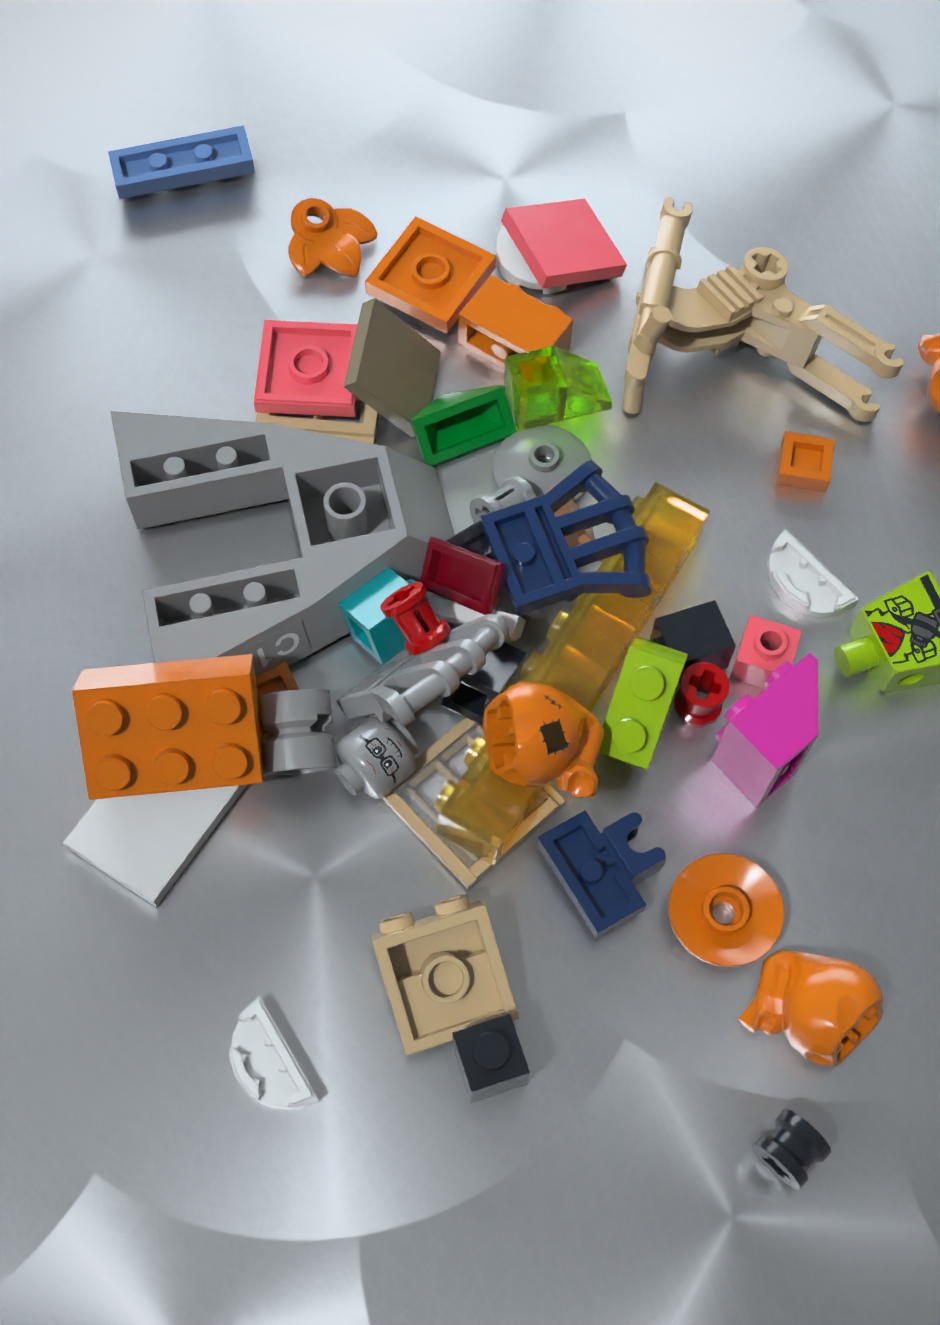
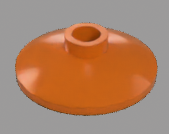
[668,853,784,967]

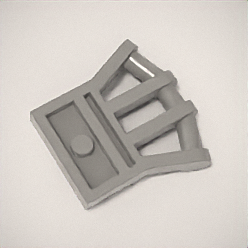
[336,614,509,728]

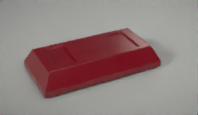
[420,536,508,615]

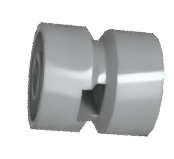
[259,689,337,776]

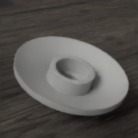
[493,425,592,503]

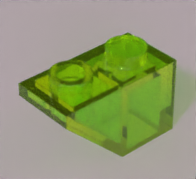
[504,346,613,431]

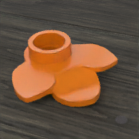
[288,198,378,278]

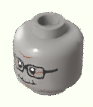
[334,717,419,799]

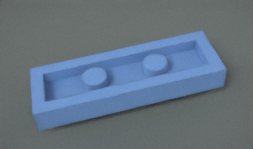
[108,125,255,199]

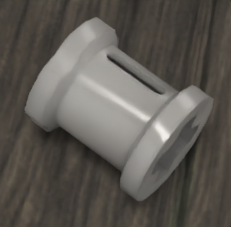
[470,476,536,523]

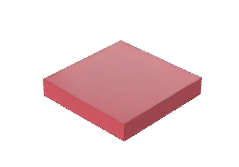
[501,198,627,289]
[254,320,357,417]

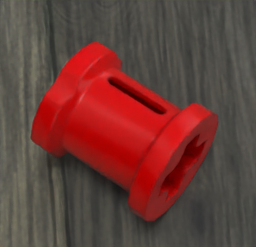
[380,581,451,655]
[674,662,730,728]

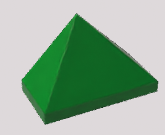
[409,385,517,466]

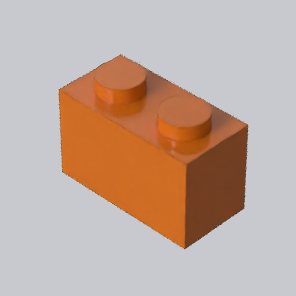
[458,274,573,388]

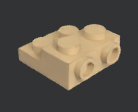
[369,894,519,1056]

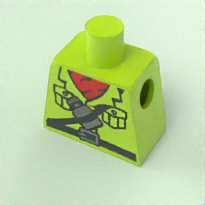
[834,570,940,693]

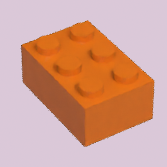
[72,654,264,800]

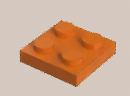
[365,216,496,334]

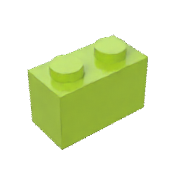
[599,637,688,770]

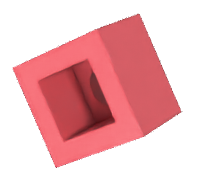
[729,615,802,689]

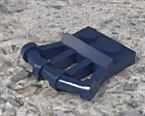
[480,460,651,616]

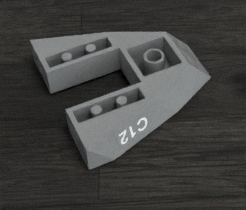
[111,411,454,677]

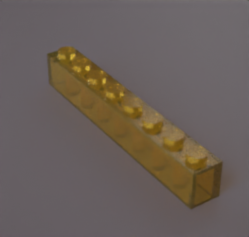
[434,482,710,866]

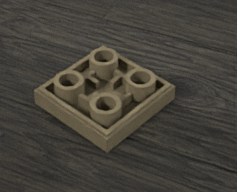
[343,298,441,438]

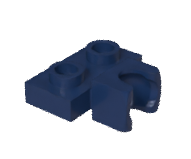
[536,810,666,939]

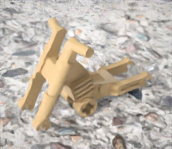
[623,197,904,422]

